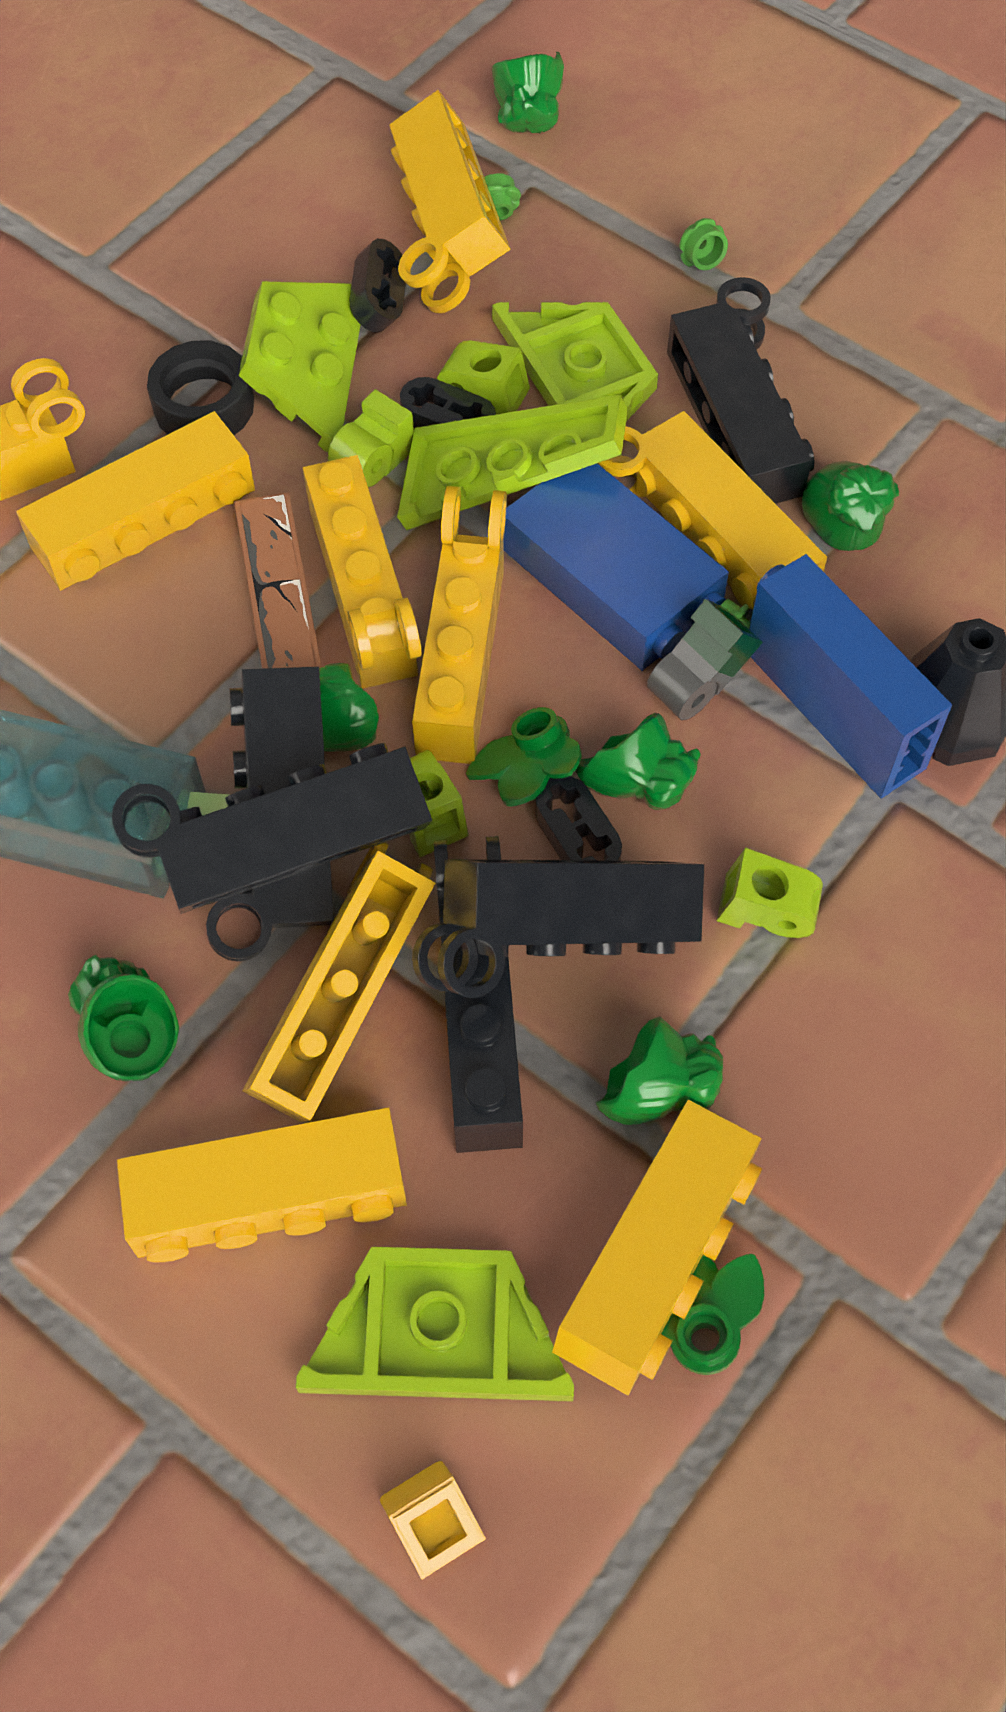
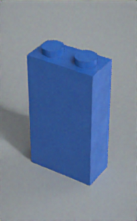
[503,463,729,671]
[750,554,952,799]

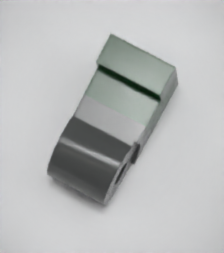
[647,599,763,720]

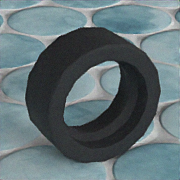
[147,340,254,435]

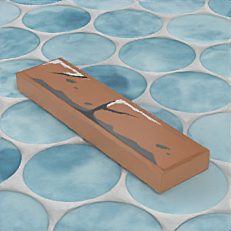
[234,492,322,668]

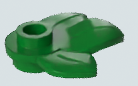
[466,707,582,807]
[661,1253,764,1375]

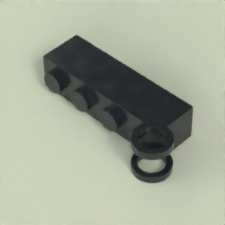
[667,277,815,504]
[206,667,334,962]
[112,743,433,914]
[434,836,523,1153]
[412,859,704,998]

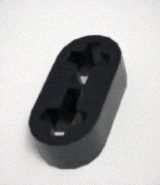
[349,238,406,332]
[400,377,496,429]
[536,776,622,860]

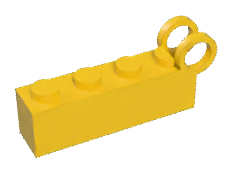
[389,90,511,313]
[0,358,85,501]
[598,411,827,610]
[303,455,422,689]
[412,486,507,764]
[242,842,435,1122]

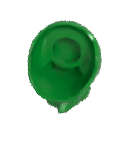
[492,51,564,133]
[802,461,899,551]
[319,663,379,752]
[575,713,701,810]
[68,955,179,1082]
[595,1016,723,1125]

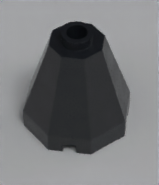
[910,618,1006,766]

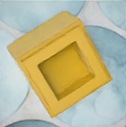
[379,1461,486,1579]

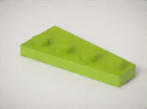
[397,394,628,530]

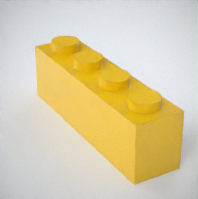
[16,411,255,591]
[552,1100,763,1396]
[117,1107,407,1262]

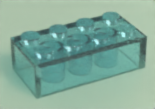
[0,709,206,899]

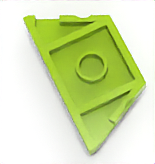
[238,281,360,452]
[492,302,658,422]
[296,1247,574,1401]

